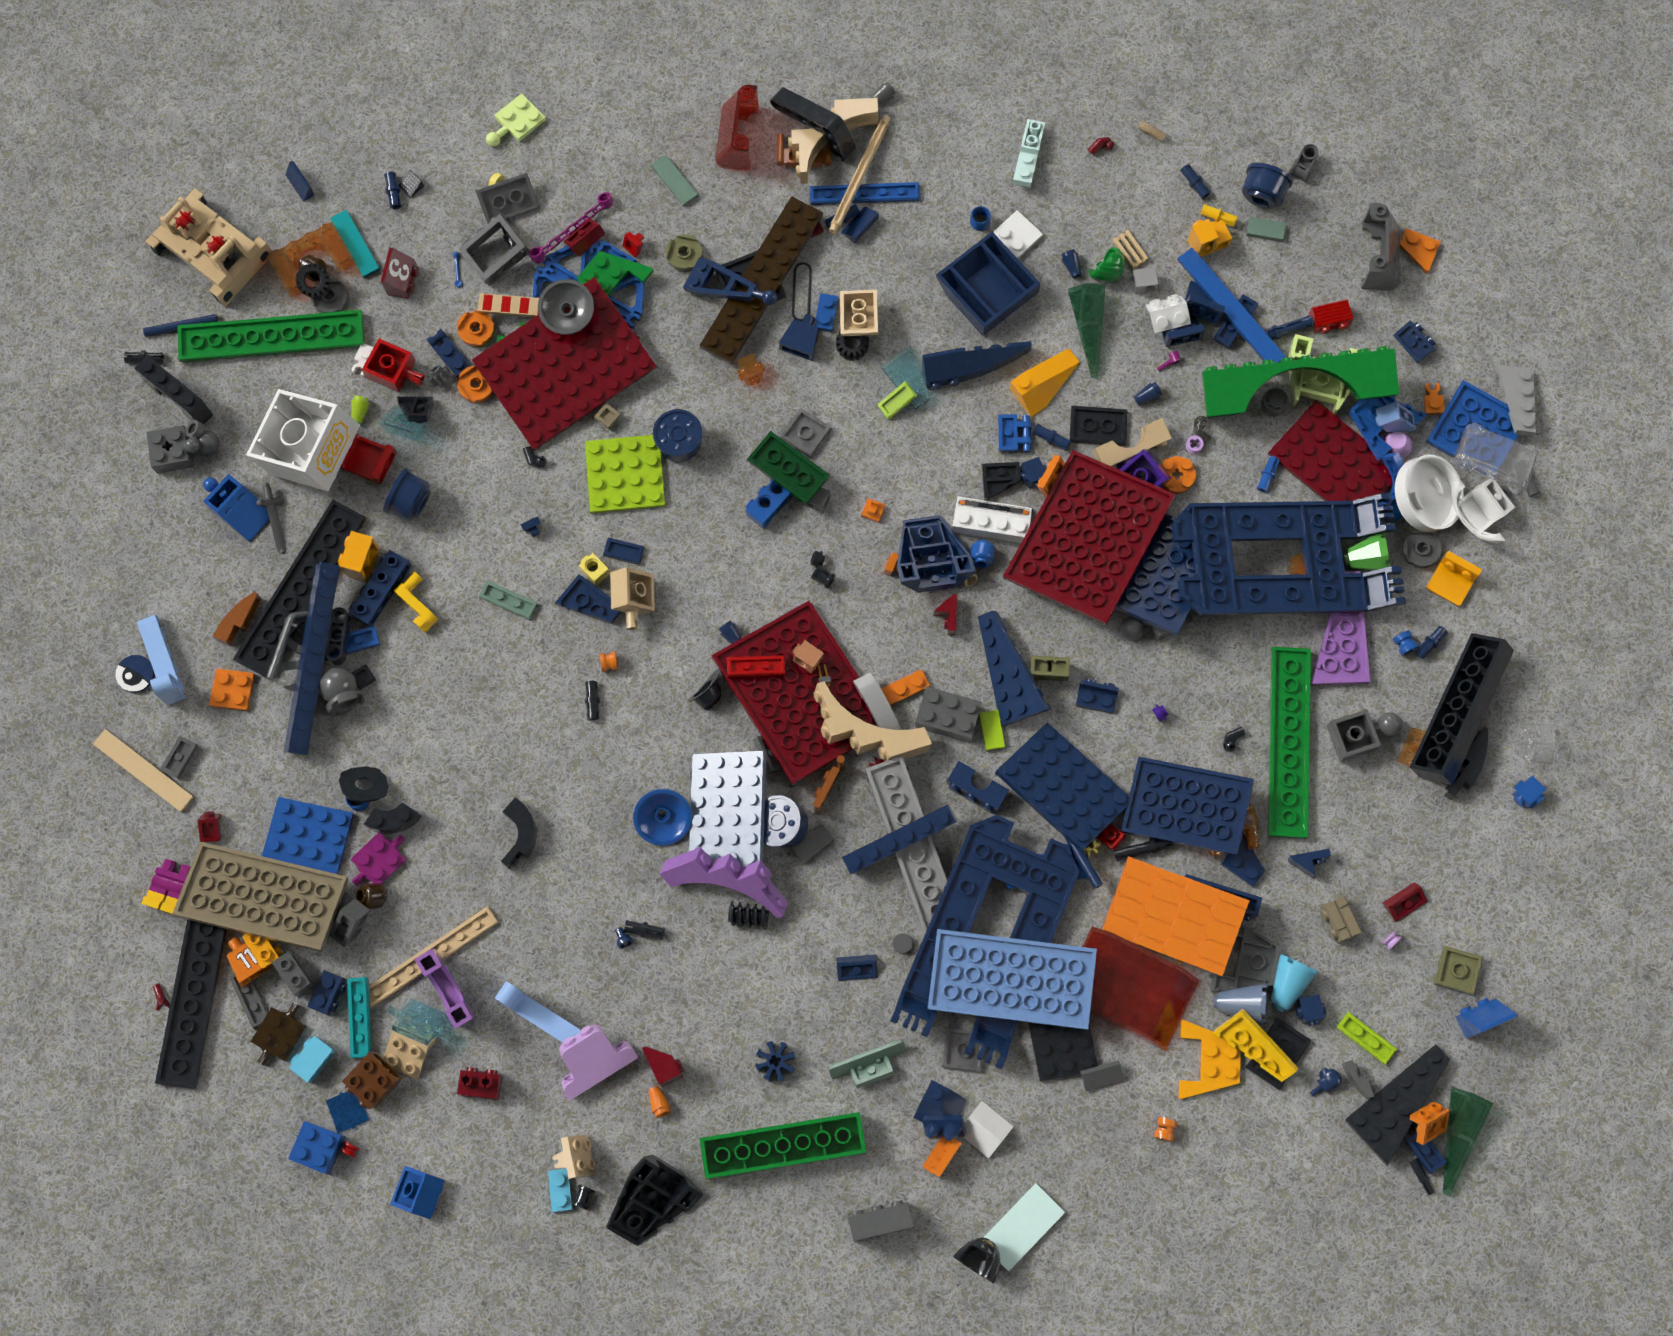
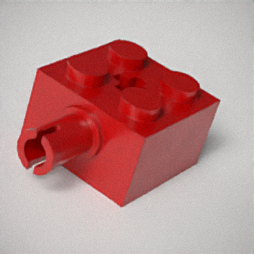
[362,338,425,392]

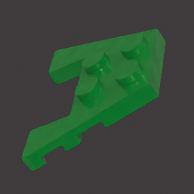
[577,251,654,313]

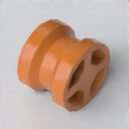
[600,651,618,672]

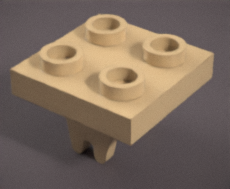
[553,1135,596,1179]

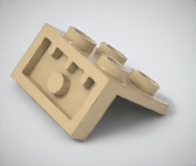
[383,1021,437,1079]

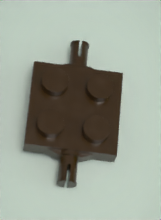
[250,1002,306,1066]

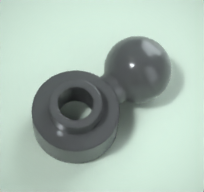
[184,420,205,453]

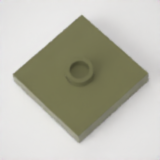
[1434,945,1483,996]

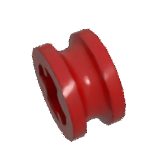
[339,1141,360,1158]

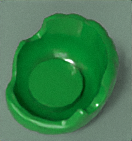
[1088,247,1125,283]

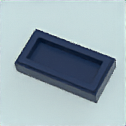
[603,537,645,565]

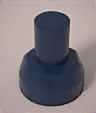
[615,927,633,949]

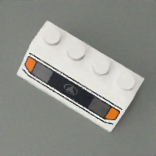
[952,496,1032,543]

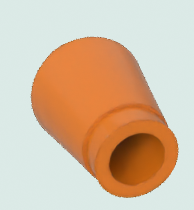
[648,1086,671,1118]

